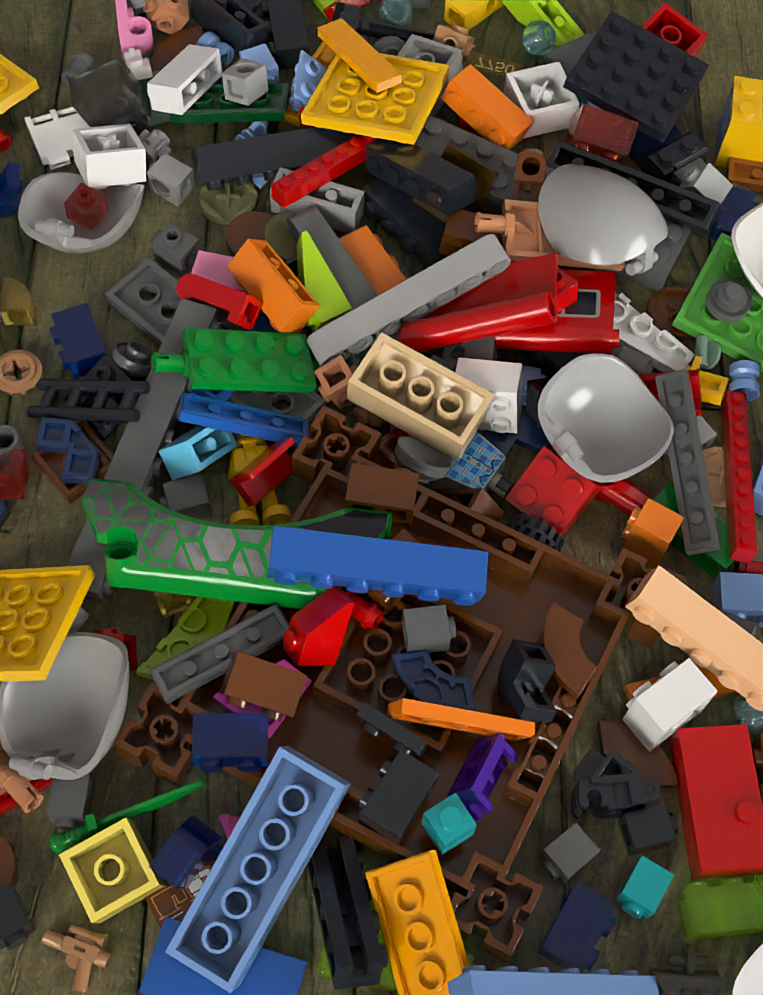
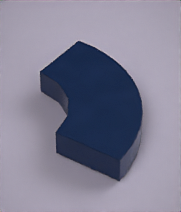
[391,649,476,711]

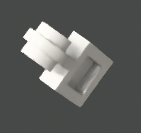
[120,47,153,83]

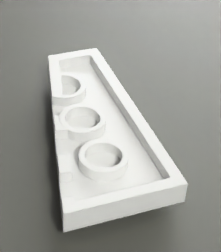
[613,292,695,372]

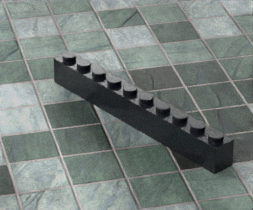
[361,177,594,377]

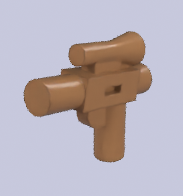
[42,924,111,993]

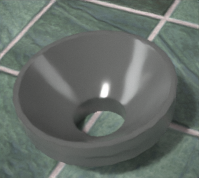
[394,436,453,484]

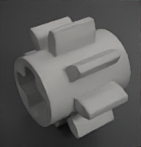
[138,129,172,165]

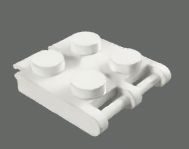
[24,101,91,170]

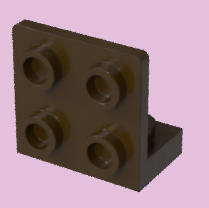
[412,142,499,223]

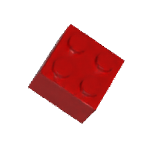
[505,446,603,539]

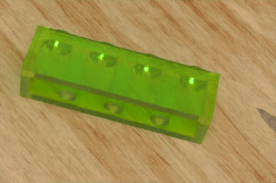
[676,875,763,941]

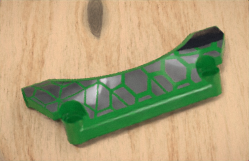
[82,478,392,609]

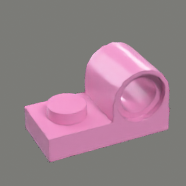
[115,0,154,59]

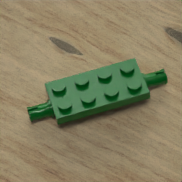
[151,328,320,393]

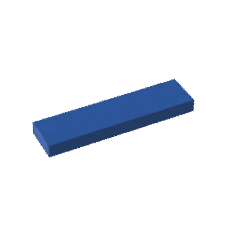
[179,392,309,446]

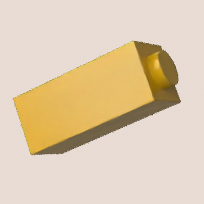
[444,0,504,30]

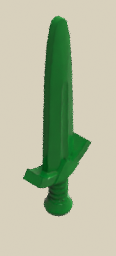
[49,780,206,854]

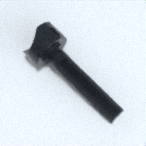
[333,2,435,43]

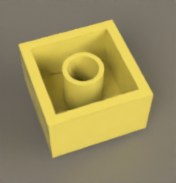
[59,818,166,923]

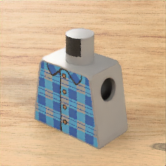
[433,432,515,499]

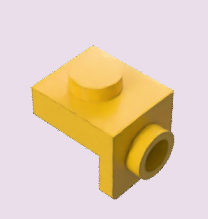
[685,356,729,406]

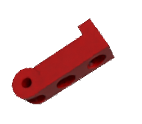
[176,273,263,331]

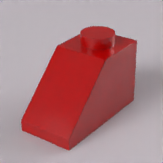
[282,586,355,666]

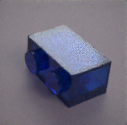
[49,303,106,379]
[192,713,269,772]
[537,882,617,973]

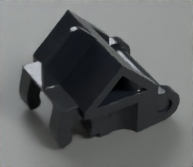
[571,749,661,820]

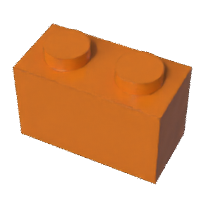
[621,498,684,569]

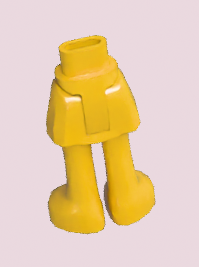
[228,433,292,525]

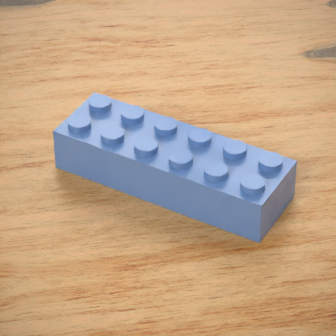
[165,746,352,993]

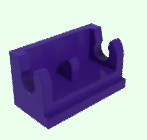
[447,733,518,821]

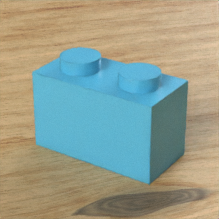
[158,425,238,480]

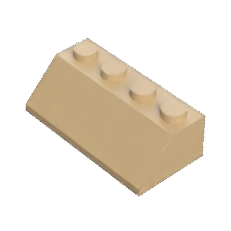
[347,332,495,461]

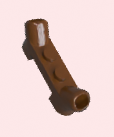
[511,148,547,263]

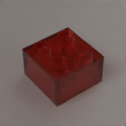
[564,104,639,163]

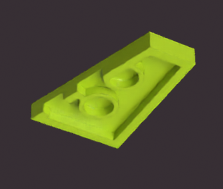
[136,597,237,680]

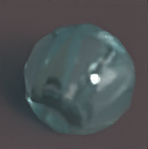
[379,0,413,26]
[522,20,556,56]
[735,695,763,736]

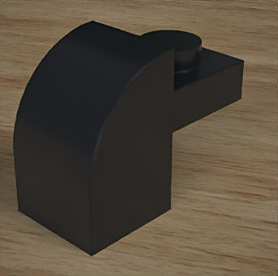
[498,639,557,723]

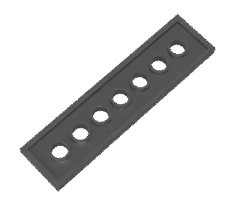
[105,257,326,423]

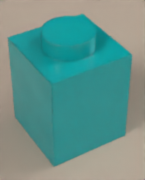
[421,793,477,855]
[615,855,674,919]

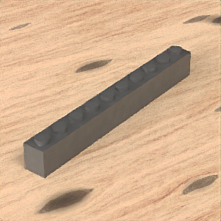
[67,298,222,604]

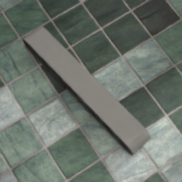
[307,234,511,367]

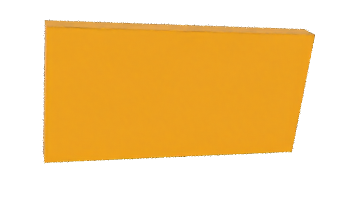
[365,850,469,995]

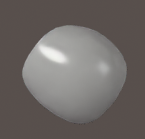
[538,164,668,276]
[18,172,144,254]
[538,354,674,483]
[0,632,130,780]

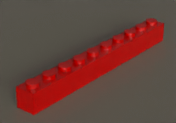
[271,134,379,208]
[721,390,757,563]

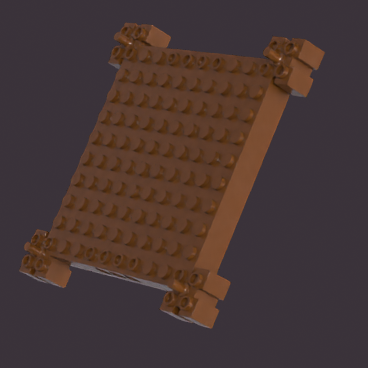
[113,406,686,963]

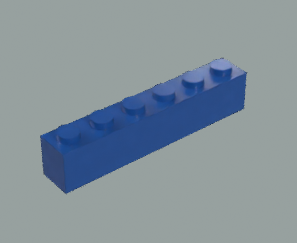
[267,526,488,606]

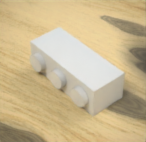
[147,44,222,115]

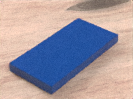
[139,917,307,995]

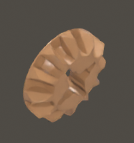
[0,350,43,396]

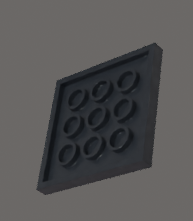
[563,11,709,143]

